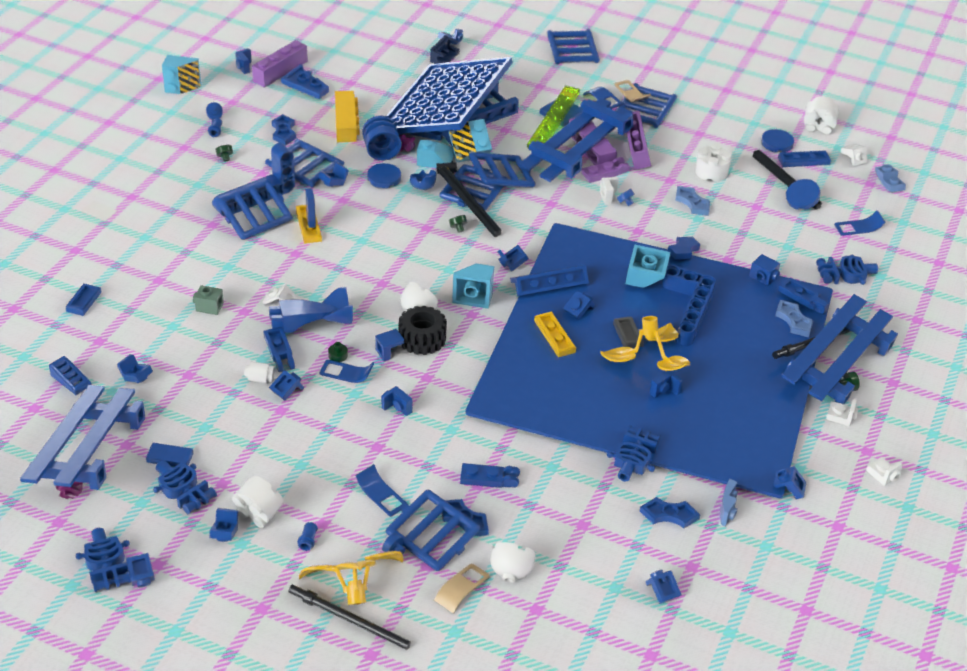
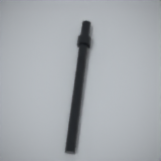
[772,327,851,359]
[288,584,411,650]

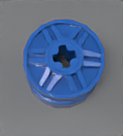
[362,115,402,161]

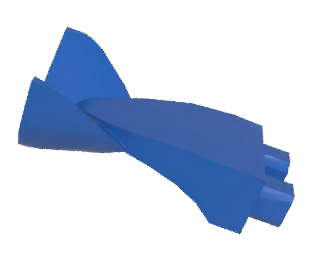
[269,287,353,333]

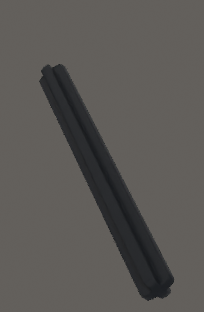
[753,149,822,210]
[439,166,502,237]

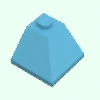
[417,140,455,168]

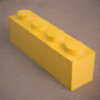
[335,91,360,142]

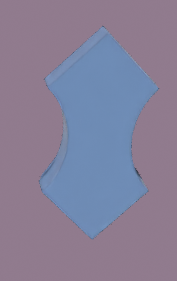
[675,186,710,216]
[775,300,813,337]

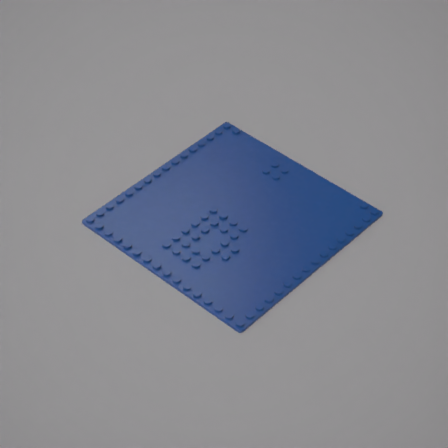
[465,223,833,499]

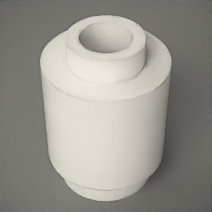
[244,361,274,383]

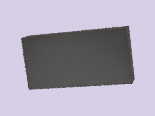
[613,316,644,348]

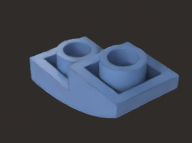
[875,164,906,192]
[720,479,738,526]

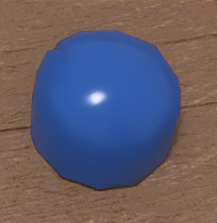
[410,170,437,190]

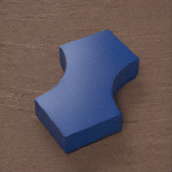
[271,114,296,146]
[667,236,700,260]
[640,497,700,529]
[442,499,489,536]

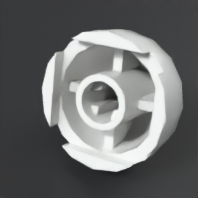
[400,282,438,311]
[490,542,536,582]

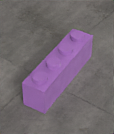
[252,40,308,88]
[627,111,651,170]
[569,118,617,165]

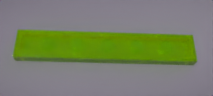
[527,85,580,149]

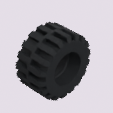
[398,306,447,355]

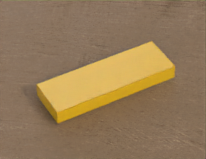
[295,205,322,244]
[534,311,576,357]

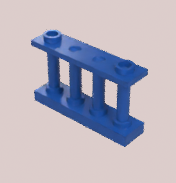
[468,82,519,124]

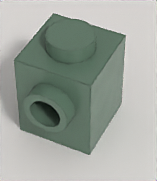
[193,285,224,315]

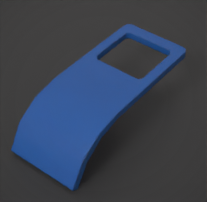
[583,86,623,109]
[834,210,886,236]
[319,359,374,383]
[355,464,407,517]

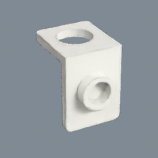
[262,284,299,305]

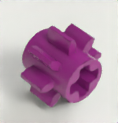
[55,482,83,499]

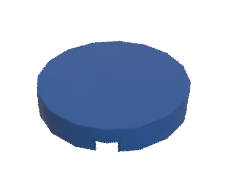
[761,129,794,153]
[367,163,401,189]
[786,179,821,210]

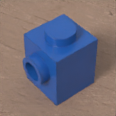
[749,254,780,286]

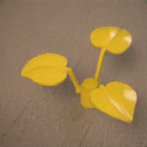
[600,316,690,371]
[299,551,403,605]

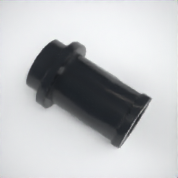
[436,161,457,174]

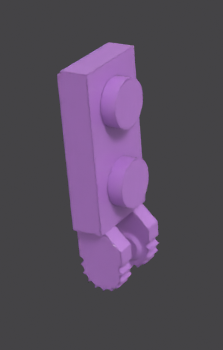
[581,157,630,183]

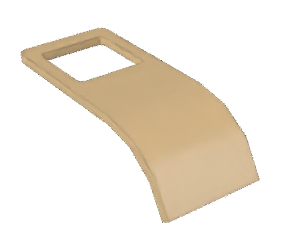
[614,80,651,102]
[434,563,490,613]

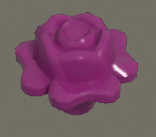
[400,135,415,152]

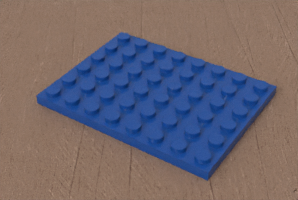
[386,57,513,135]

